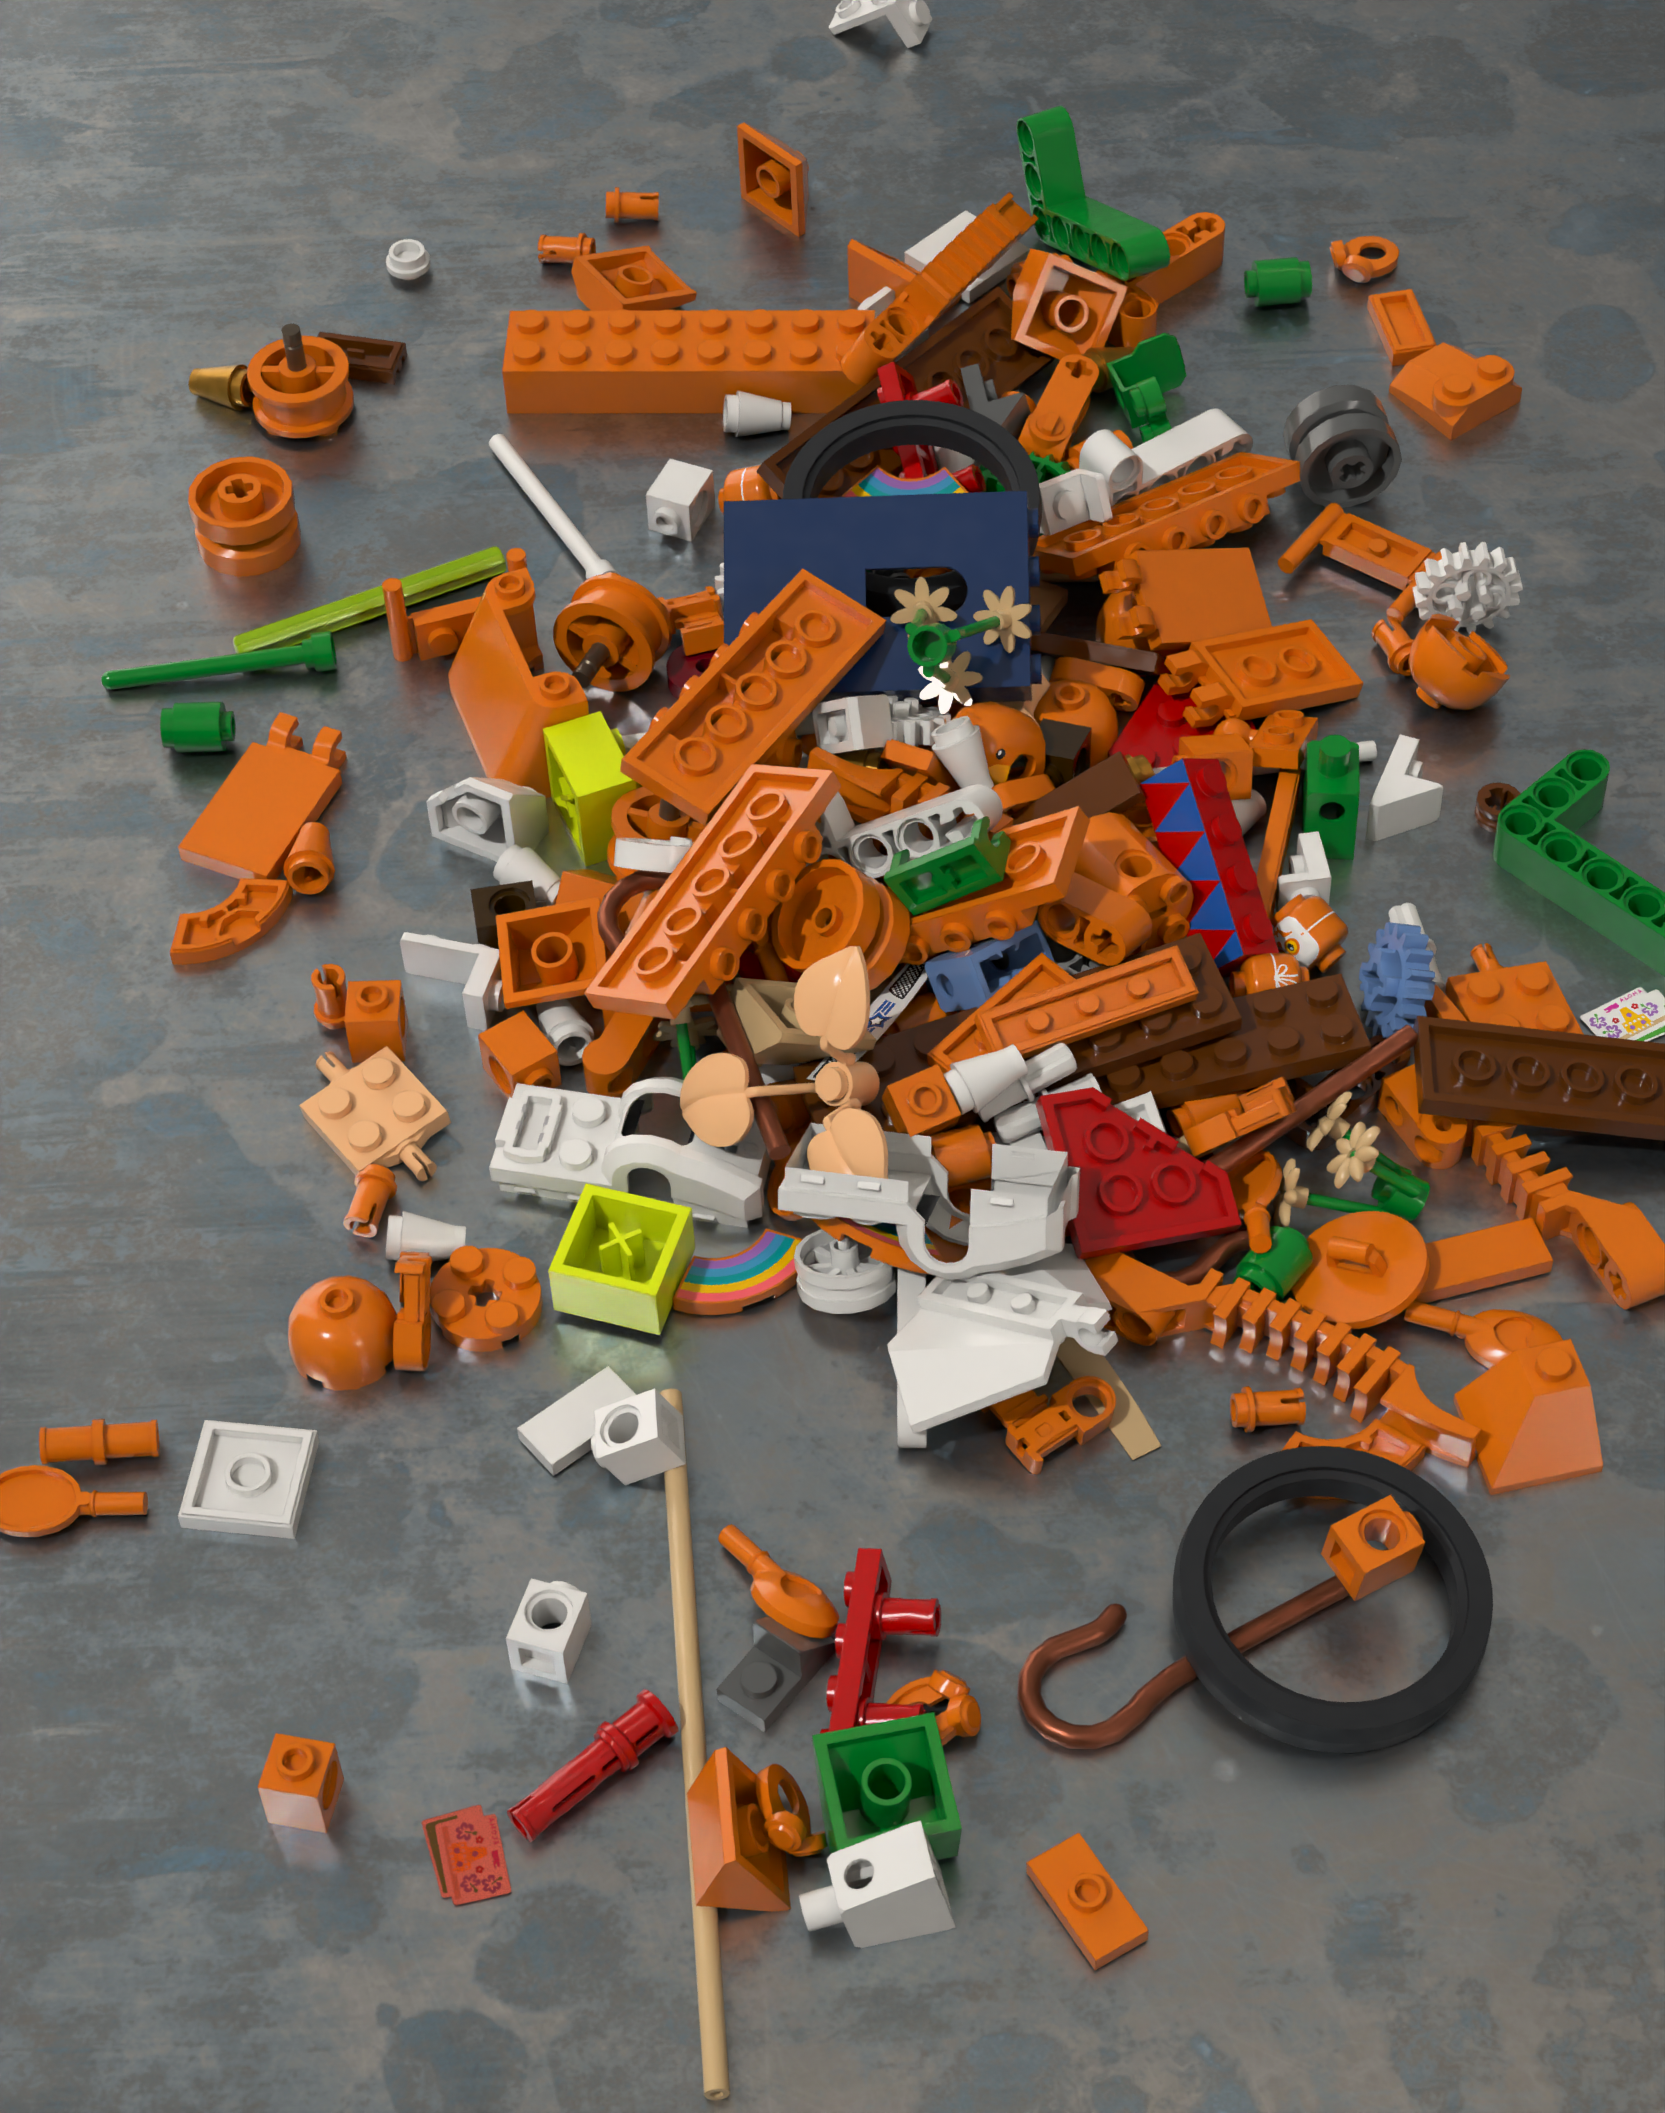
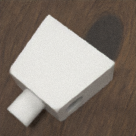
[799,1820,956,1948]

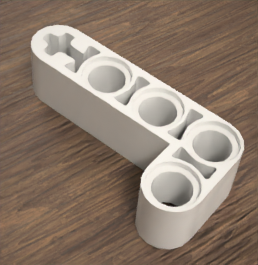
[1079,408,1253,506]
[803,784,1003,879]

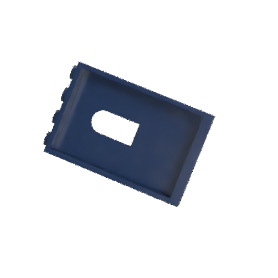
[724,491,1042,704]

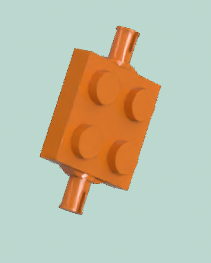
[1445,943,1583,1034]

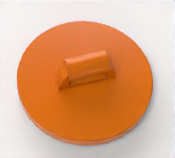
[1291,1211,1430,1329]

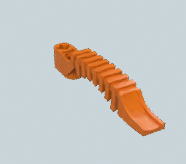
[841,192,1039,387]
[807,746,1153,966]
[1424,984,1665,1309]
[1085,1252,1481,1468]

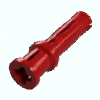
[506,1689,678,1842]

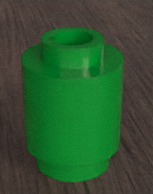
[1244,257,1312,306]
[160,702,236,753]
[1233,1226,1313,1302]

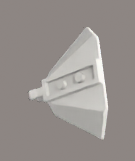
[887,1244,1118,1434]

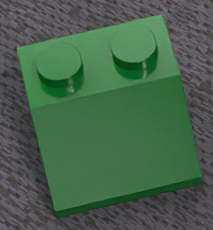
[812,1712,962,1860]

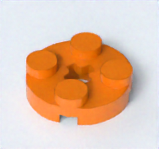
[430,1245,543,1352]

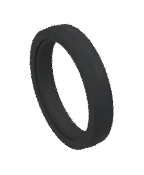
[783,400,1042,617]
[1173,1446,1493,1753]

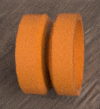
[188,456,301,577]
[771,859,910,990]

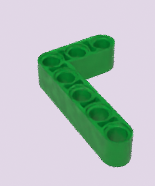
[1016,105,1170,281]
[1492,749,1665,977]

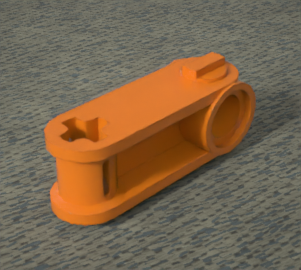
[1018,354,1099,463]

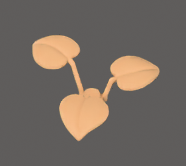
[680,946,888,1179]

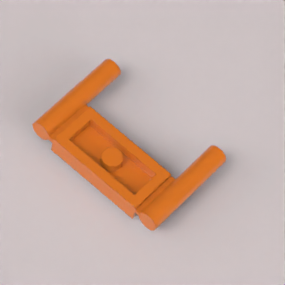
[1277,503,1442,623]
[382,548,528,662]

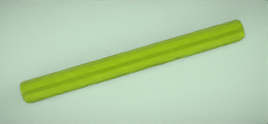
[233,546,506,653]

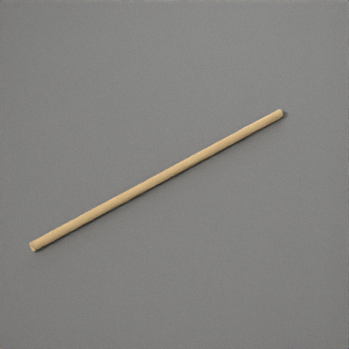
[660,1388,730,2100]

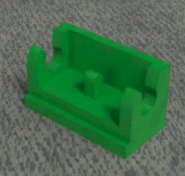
[884,816,1011,916]

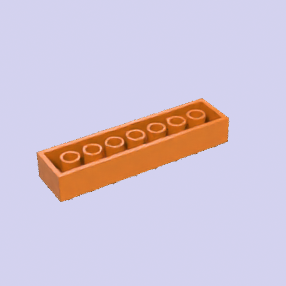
[502,309,875,414]

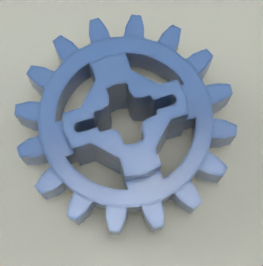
[1359,922,1435,1038]

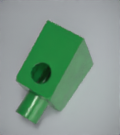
[1302,734,1360,860]

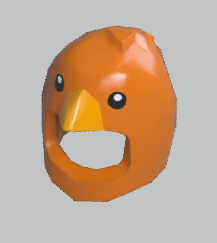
[952,701,1046,786]

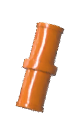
[39,1419,160,1466]

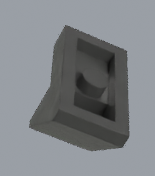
[960,363,1031,439]
[717,1616,836,1732]

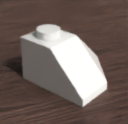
[426,777,550,862]

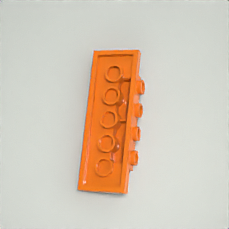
[1033,452,1301,580]
[620,568,886,826]
[584,764,841,1020]
[874,806,1090,965]

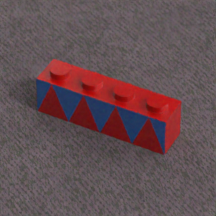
[1140,758,1279,977]

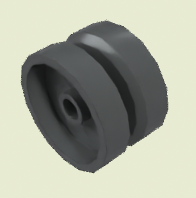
[1283,385,1402,508]

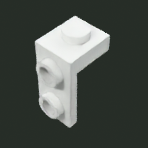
[829,0,933,48]
[400,932,505,1030]

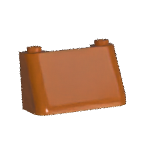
[448,567,589,798]

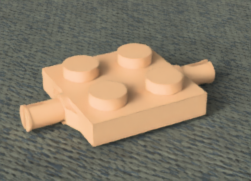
[299,1046,451,1181]

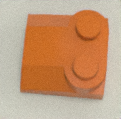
[571,245,697,311]
[1389,342,1522,441]

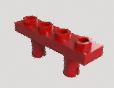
[877,361,986,493]
[820,1548,941,1734]

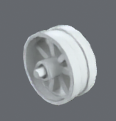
[794,1229,897,1314]

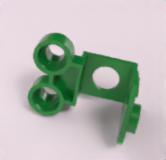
[1106,332,1187,443]

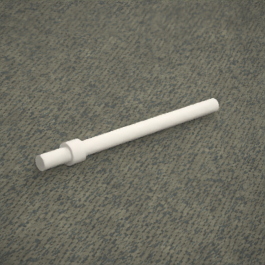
[489,434,618,579]

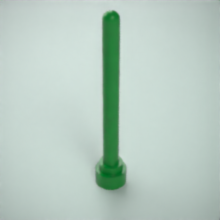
[101,631,337,690]

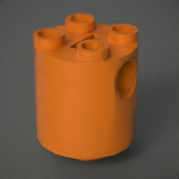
[1074,812,1194,956]

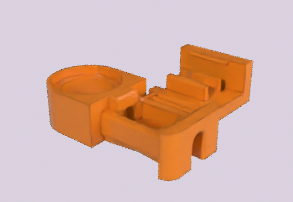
[657,586,724,656]
[1183,1076,1297,1157]
[393,1251,432,1372]
[981,1376,1116,1475]

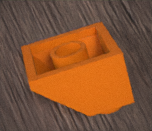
[737,122,809,237]
[1011,248,1128,360]
[496,897,608,1009]
[1453,1339,1603,1495]

